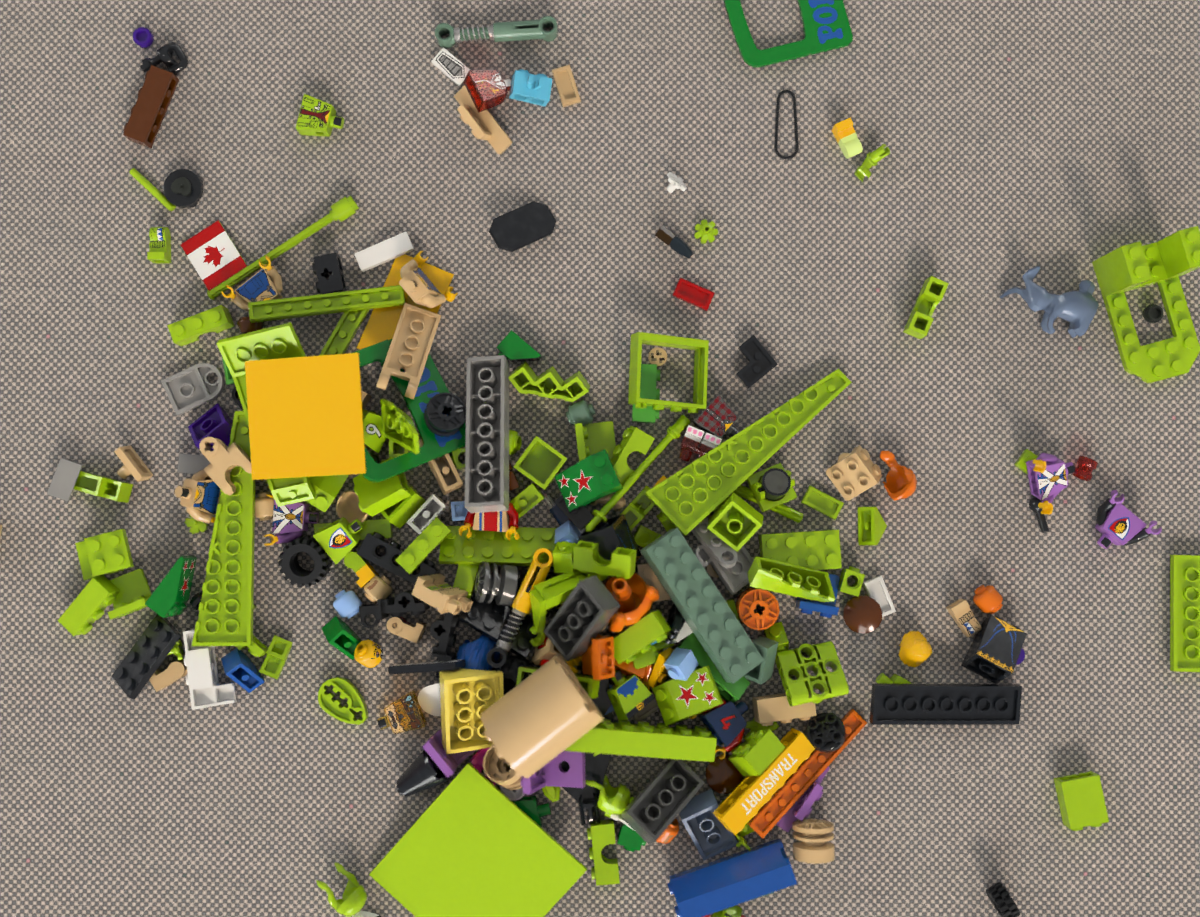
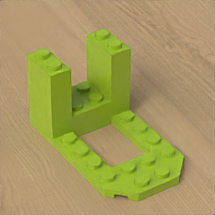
[1092,226,1200,384]

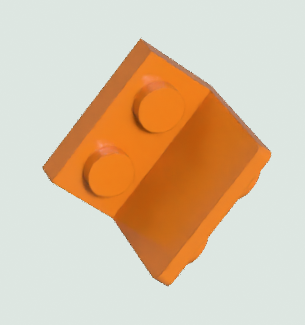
[582,635,615,680]

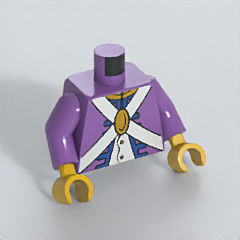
[1026,453,1075,515]
[263,486,319,546]

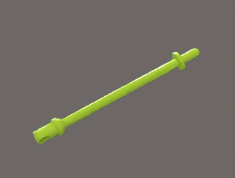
[585,415,690,532]

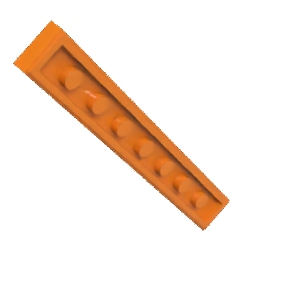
[747,709,867,839]

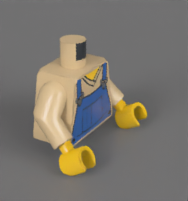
[399,251,458,308]
[221,256,283,311]
[175,469,220,524]

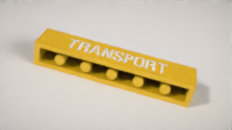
[713,728,815,835]

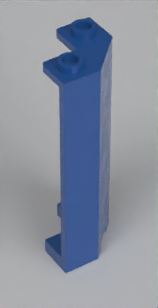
[667,838,797,917]

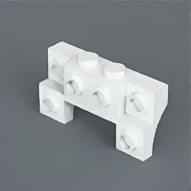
[183,630,237,710]

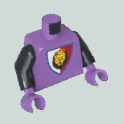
[1095,490,1162,549]

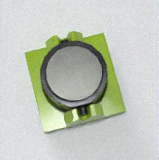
[747,463,797,513]

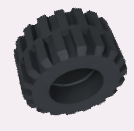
[278,535,333,588]

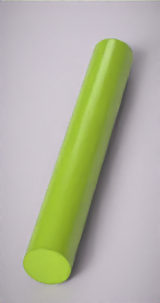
[129,168,176,212]

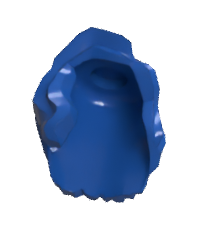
[457,635,500,670]

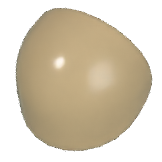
[336,490,369,523]

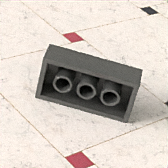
[544,575,620,662]
[620,759,705,844]

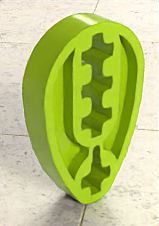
[318,677,368,725]

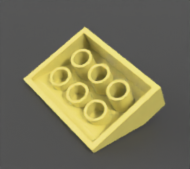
[439,669,504,754]

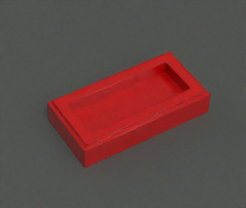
[672,278,715,311]

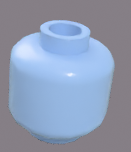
[333,590,362,619]

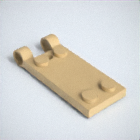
[376,303,441,400]

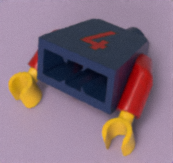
[690,699,749,759]

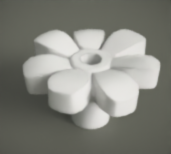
[666,172,687,193]

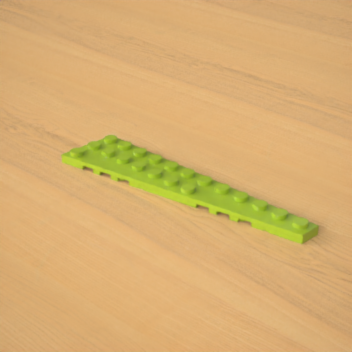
[645,369,852,537]
[192,411,255,646]

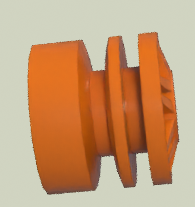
[735,587,780,630]

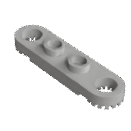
[691,517,738,569]

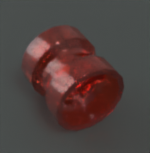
[1072,456,1098,481]

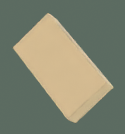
[552,65,581,107]

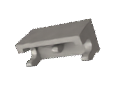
[47,458,83,501]

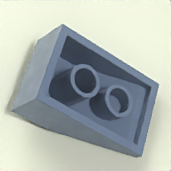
[679,789,738,861]

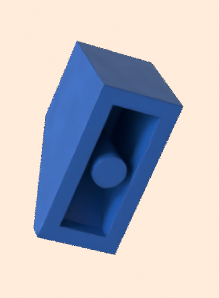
[221,648,265,693]

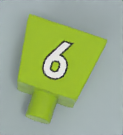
[362,409,387,453]

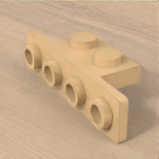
[454,84,513,154]

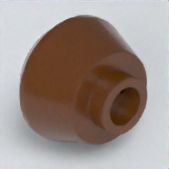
[237,317,264,334]

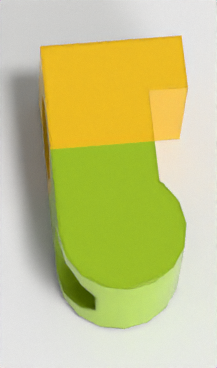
[344,551,379,588]

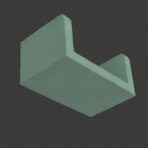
[745,636,778,684]

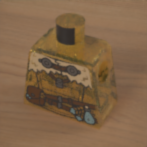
[377,690,427,734]

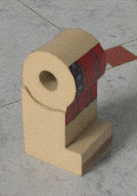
[386,616,427,644]

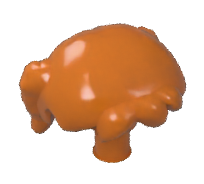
[605,573,660,632]

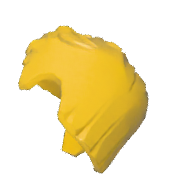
[899,631,932,667]

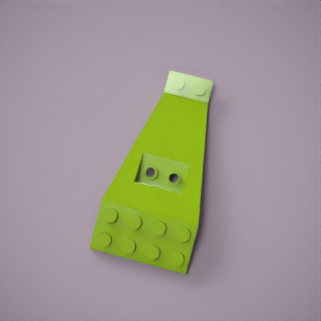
[216,322,316,507]

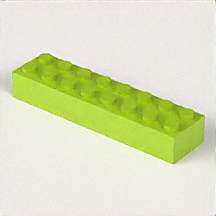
[564,719,717,762]

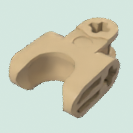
[199,437,252,495]

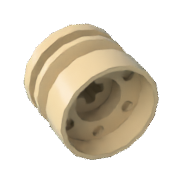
[483,744,522,790]
[792,819,835,864]

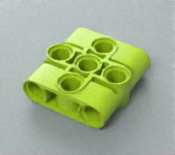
[775,641,849,707]

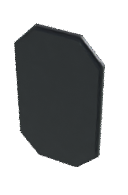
[489,201,556,252]

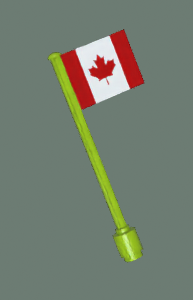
[181,195,359,300]

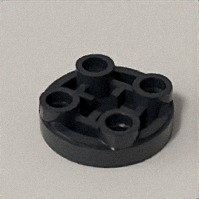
[163,169,203,208]
[806,713,846,753]

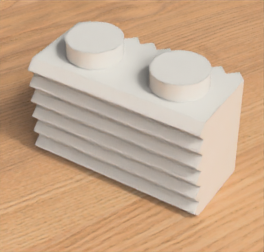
[406,494,449,534]

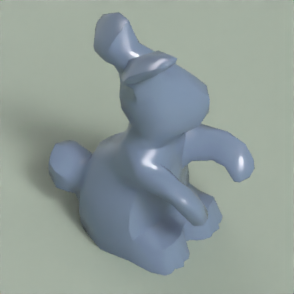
[1000,266,1099,338]

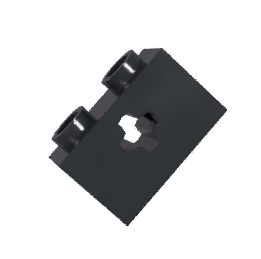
[312,253,347,294]

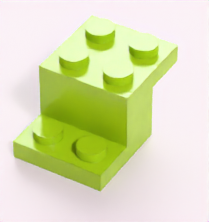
[75,529,134,580]

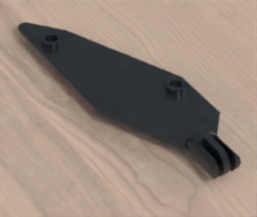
[561,669,613,825]

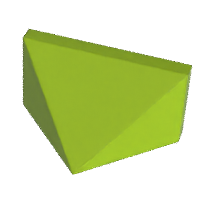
[858,507,887,545]

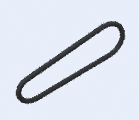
[774,90,799,160]

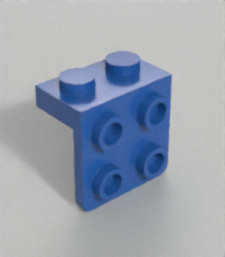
[795,574,840,618]

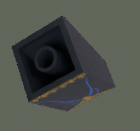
[578,514,641,564]
[961,615,1027,684]

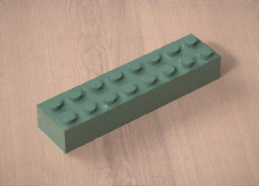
[640,528,764,684]

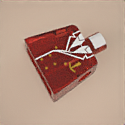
[463,70,511,113]

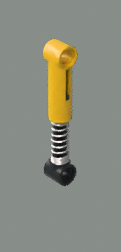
[487,548,553,668]

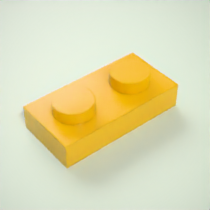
[647,647,674,688]

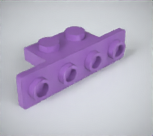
[776,766,830,832]

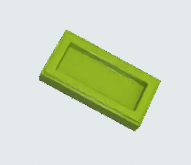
[801,485,844,520]

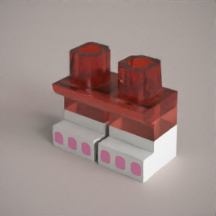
[679,425,722,462]

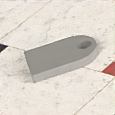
[161,363,225,416]

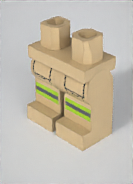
[412,573,473,615]

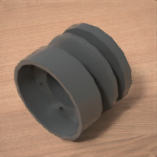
[475,561,518,606]

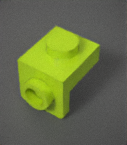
[764,622,789,652]

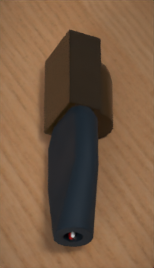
[655,225,693,259]

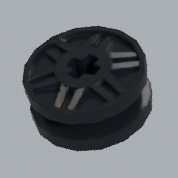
[424,392,466,437]

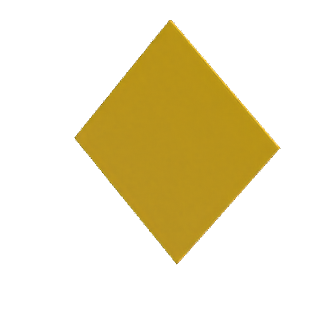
[245,353,366,480]

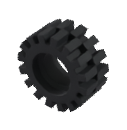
[986,882,1021,917]

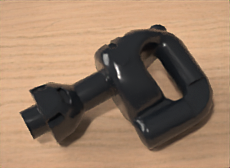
[140,42,188,75]

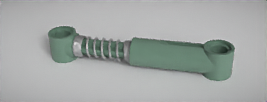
[435,16,558,49]

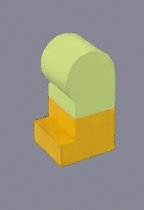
[831,117,863,159]

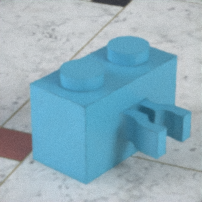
[509,69,552,106]

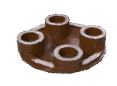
[843,596,882,634]
[705,755,744,794]

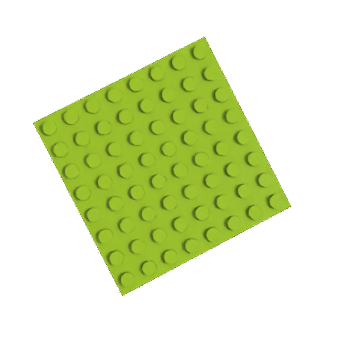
[369,762,587,917]

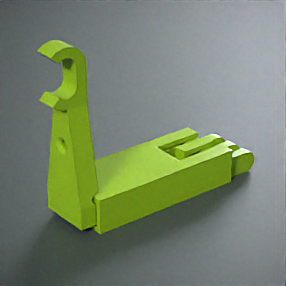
[529,569,608,646]

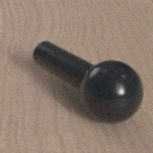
[1029,497,1049,533]

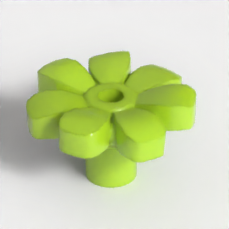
[694,220,718,244]
[168,639,184,661]

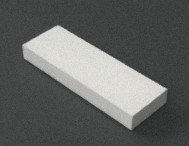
[354,231,415,272]

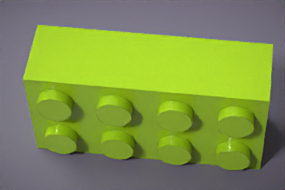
[758,529,842,570]

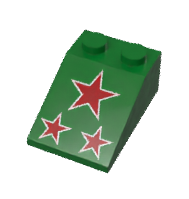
[555,449,623,512]
[145,555,197,618]

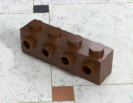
[123,65,179,149]

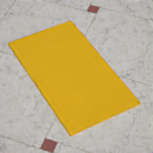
[357,254,454,350]

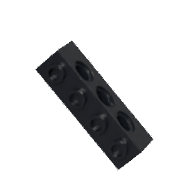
[357,531,438,585]

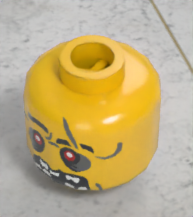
[354,639,383,668]

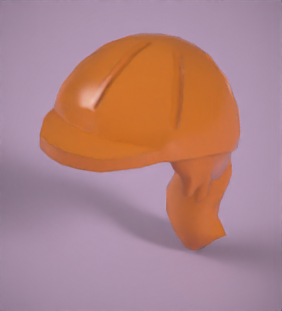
[880,451,917,501]

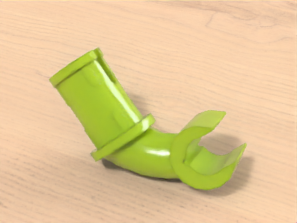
[854,144,890,182]

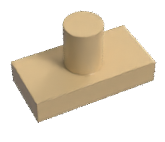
[114,445,153,482]

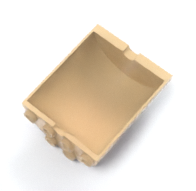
[480,653,605,778]

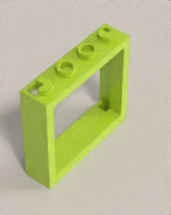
[628,332,709,414]

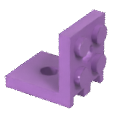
[422,729,476,778]
[521,751,586,794]

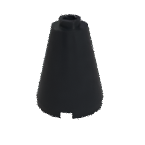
[396,750,451,797]

